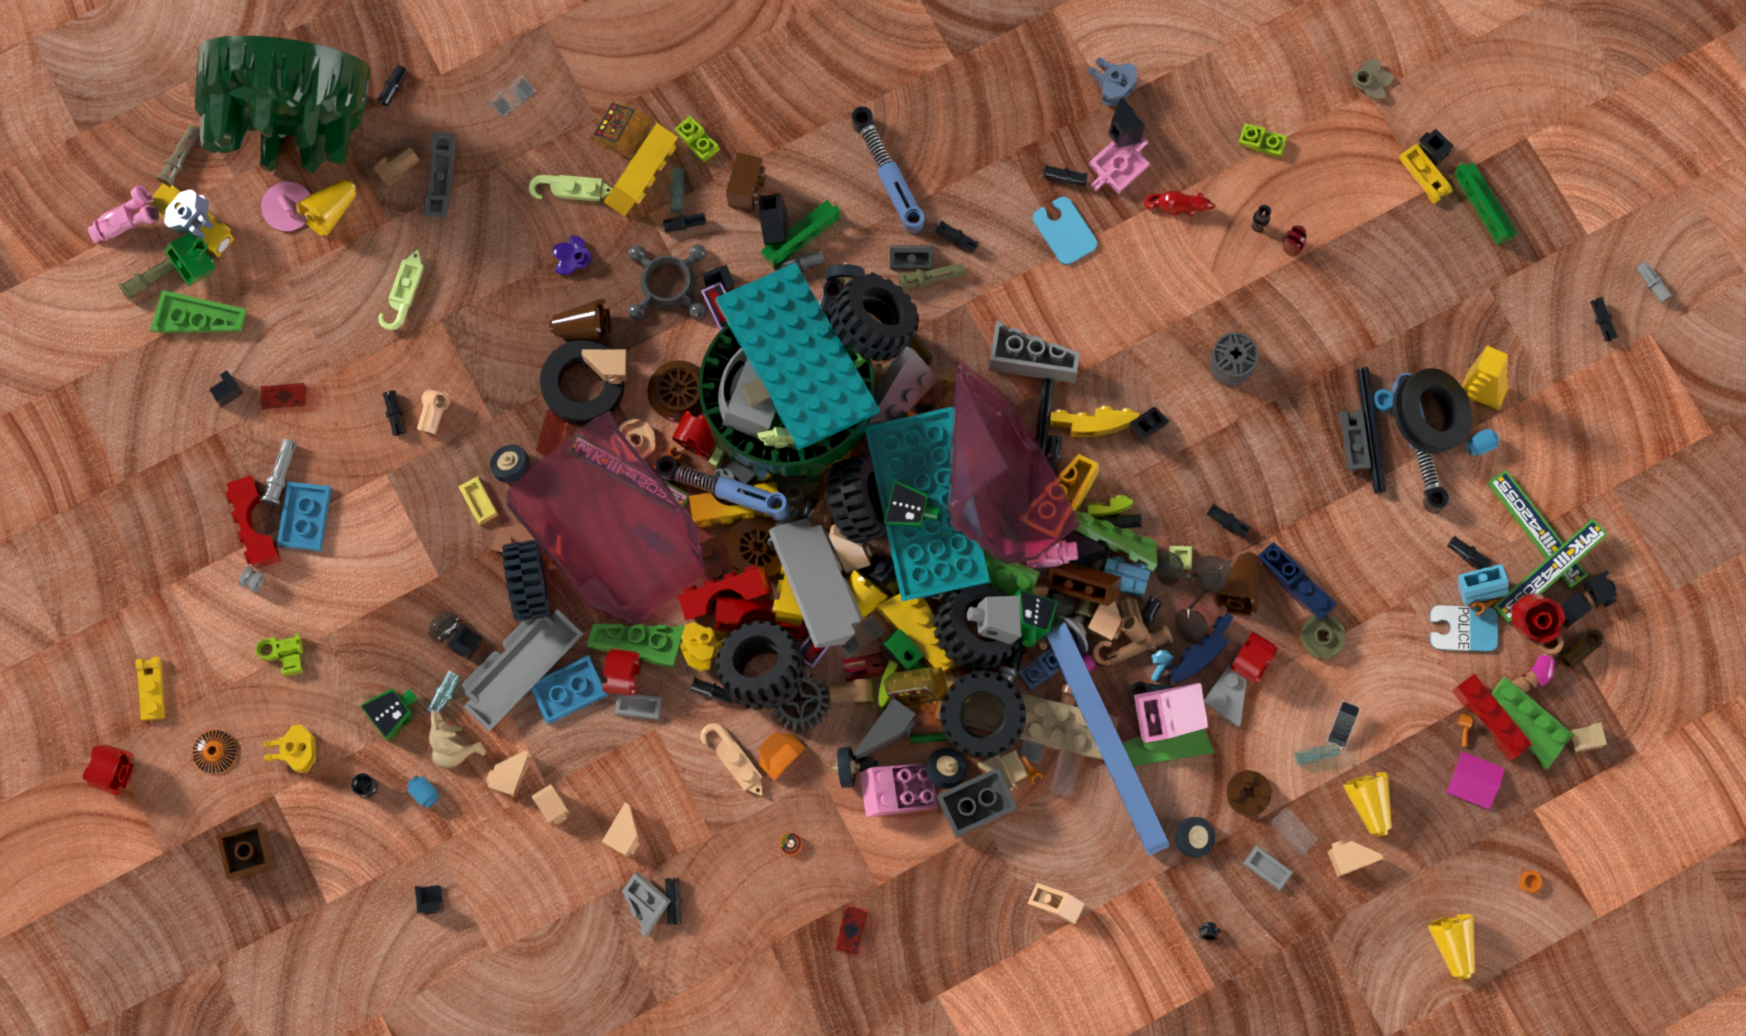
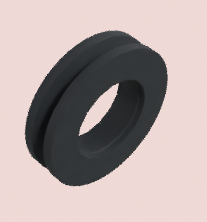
[540,340,624,425]
[1393,368,1472,454]

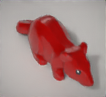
[1144,191,1216,216]

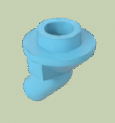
[1151,650,1174,682]

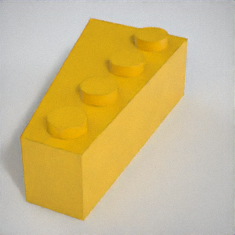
[604,123,678,217]
[1462,346,1508,411]
[1018,454,1099,541]
[877,594,958,677]

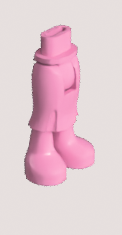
[88,185,159,243]
[998,538,1078,569]

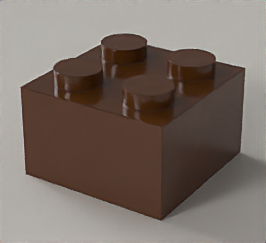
[726,152,767,213]
[216,822,277,882]

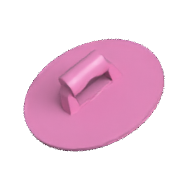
[261,182,310,231]

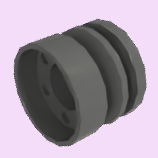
[1209,332,1259,386]

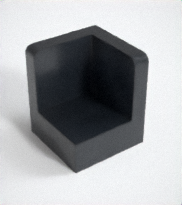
[702,264,735,293]
[210,370,243,408]
[447,623,483,661]
[415,885,444,915]

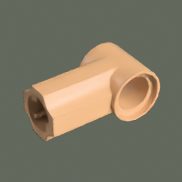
[417,389,450,434]

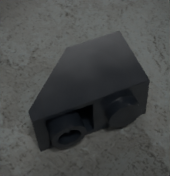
[1108,98,1145,148]
[759,193,787,246]
[1059,528,1107,565]
[858,554,900,596]

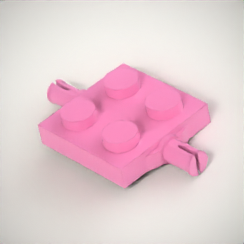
[1089,137,1150,194]

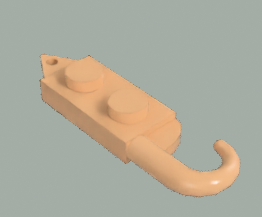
[700,723,763,796]

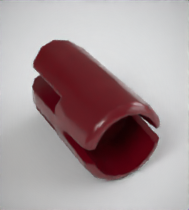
[1283,225,1307,256]
[842,652,885,681]

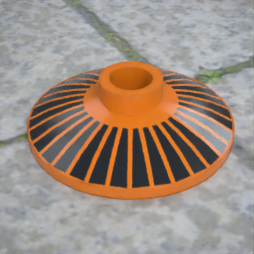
[192,730,238,775]

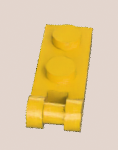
[1398,143,1453,204]
[135,656,165,721]

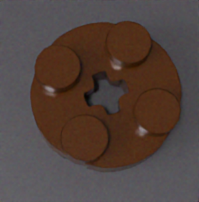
[1226,770,1272,816]

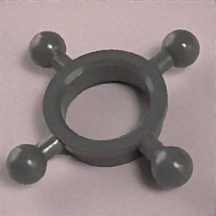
[628,244,707,320]

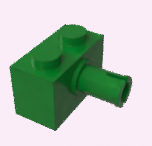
[164,232,216,286]

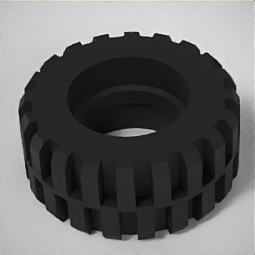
[830,274,919,361]
[826,454,887,543]
[933,584,1022,671]
[715,621,805,710]
[940,671,1026,758]

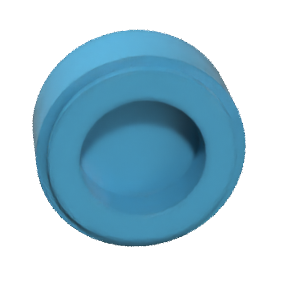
[1373,389,1394,412]

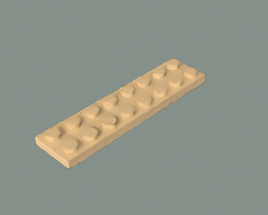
[934,675,1119,760]

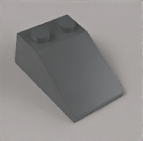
[853,698,916,762]
[937,767,1018,839]

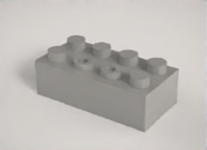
[718,348,776,439]

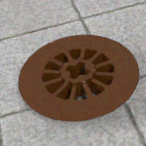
[647,360,703,421]
[727,518,782,577]

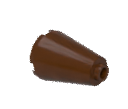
[549,299,612,343]
[1214,552,1260,616]

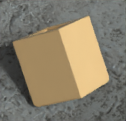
[1570,723,1607,753]

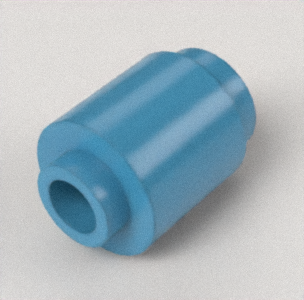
[1464,428,1500,457]
[407,775,440,809]

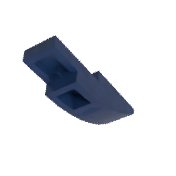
[1257,542,1337,621]
[1168,612,1234,685]

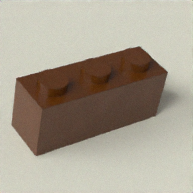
[1048,562,1122,606]

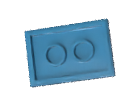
[277,482,332,552]
[531,655,609,724]

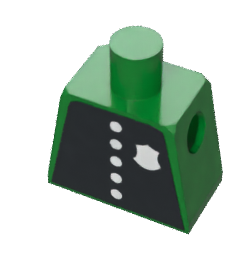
[884,481,940,527]
[1012,589,1057,647]
[879,628,927,678]
[360,688,418,742]

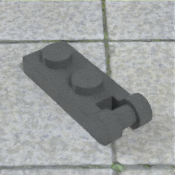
[1339,410,1371,471]

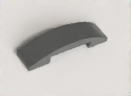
[424,132,455,218]

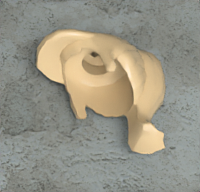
[429,711,486,768]

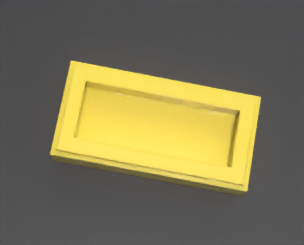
[458,476,499,526]

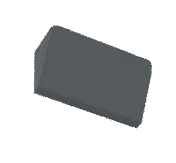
[890,245,933,269]

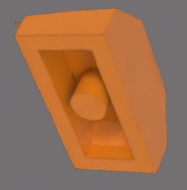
[758,731,807,781]

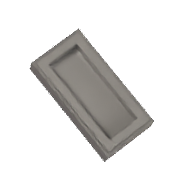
[614,694,663,720]
[1243,845,1293,891]

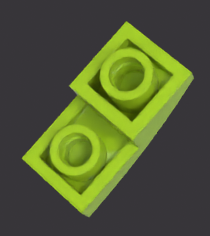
[674,116,720,163]
[1238,123,1287,158]
[1086,495,1133,518]
[879,660,899,711]

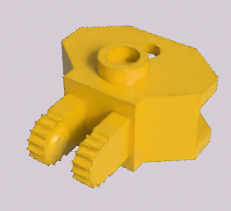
[680,622,728,672]
[263,725,316,773]

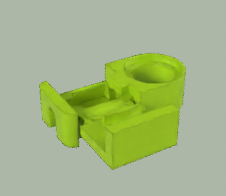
[255,633,304,677]

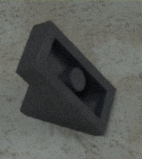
[1129,406,1169,445]

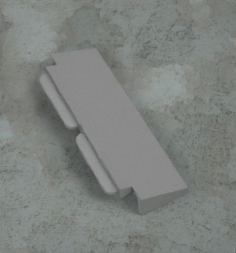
[769,518,862,648]
[463,610,583,731]

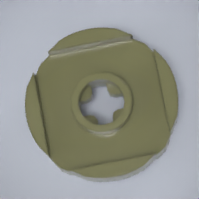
[1299,615,1345,660]

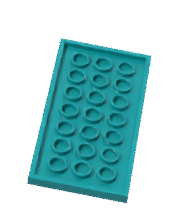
[716,262,880,450]
[865,407,990,602]

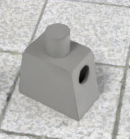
[967,596,1021,644]

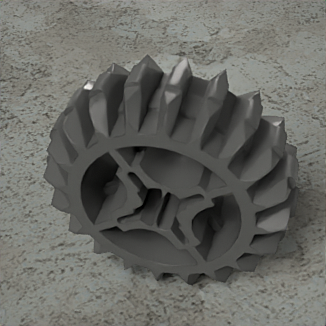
[772,672,830,732]

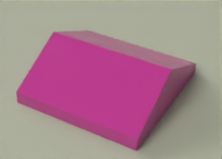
[1446,751,1505,810]

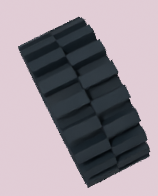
[502,539,550,622]

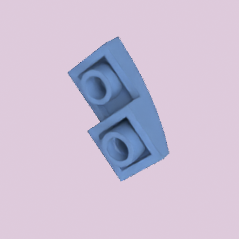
[1017,648,1061,692]

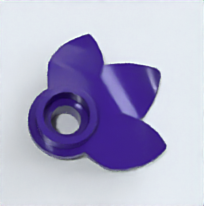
[552,235,591,275]

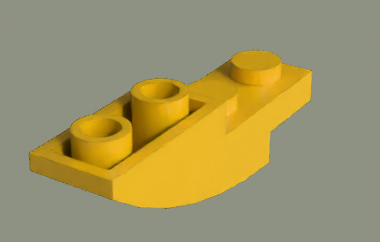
[1049,406,1139,437]

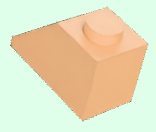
[582,349,627,384]
[829,525,874,573]
[1086,601,1122,642]
[486,751,531,798]
[531,784,570,825]
[602,802,639,857]
[1327,840,1383,877]
[1028,883,1084,924]

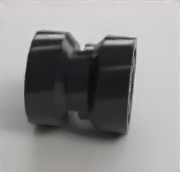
[351,773,378,798]

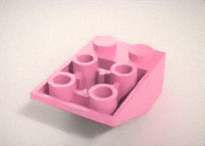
[1134,683,1208,743]
[860,763,938,817]

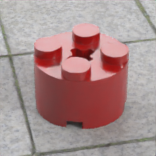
[672,411,717,459]
[1511,593,1565,643]
[1230,631,1279,684]
[602,648,641,696]
[83,744,134,795]

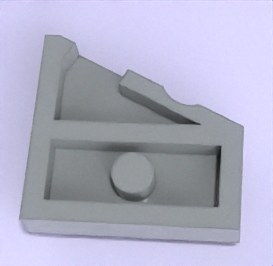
[1204,666,1247,728]
[622,872,671,936]

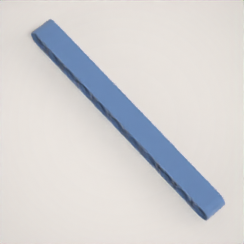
[1045,622,1170,856]

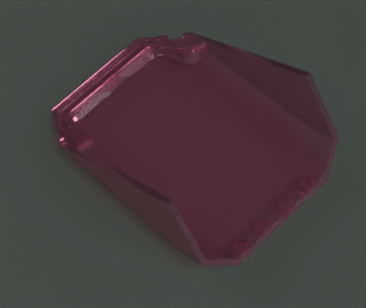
[948,357,1081,564]
[506,411,706,625]

